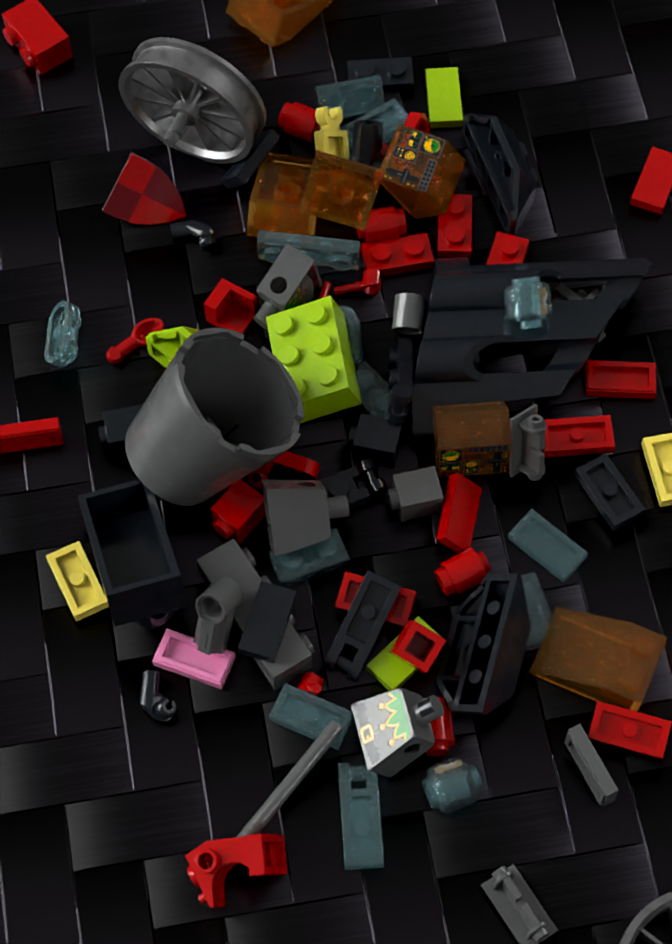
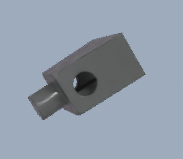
[261,479,349,556]

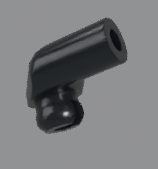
[170,220,217,248]
[140,670,177,722]

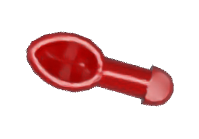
[106,318,164,364]

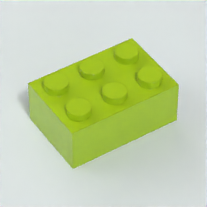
[266,295,362,423]

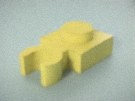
[314,106,349,165]

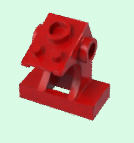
[185,833,287,908]

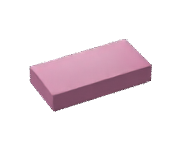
[152,628,236,690]

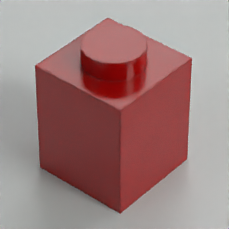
[210,480,266,544]
[389,620,446,673]

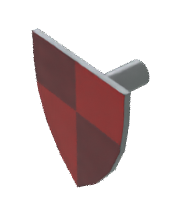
[102,152,186,225]

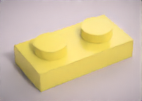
[641,433,672,507]
[46,541,109,622]

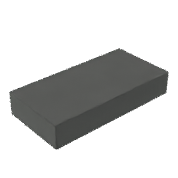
[565,724,619,807]

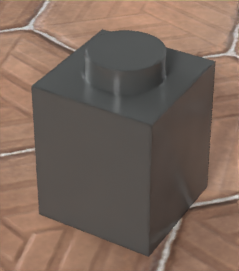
[387,466,444,522]

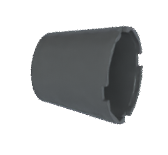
[125,328,304,506]

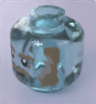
[504,276,553,329]
[422,757,482,814]

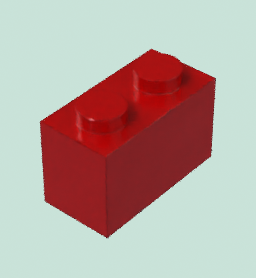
[2,0,73,75]

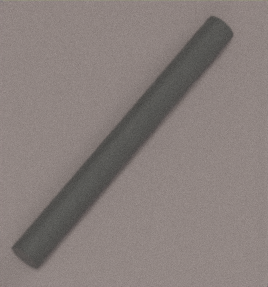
[237,720,344,837]

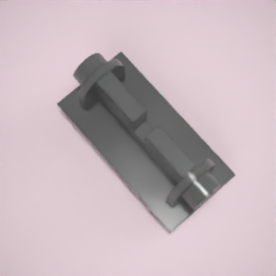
[509,404,547,481]
[481,864,558,944]

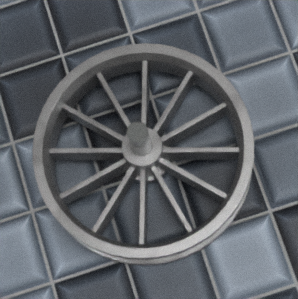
[119,37,266,164]

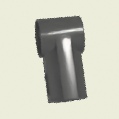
[194,577,243,655]

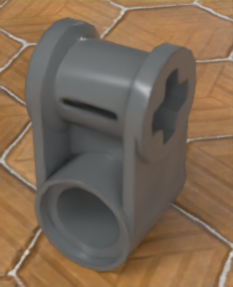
[392,293,429,339]

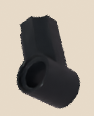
[348,119,383,188]

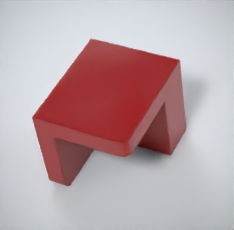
[204,278,259,334]

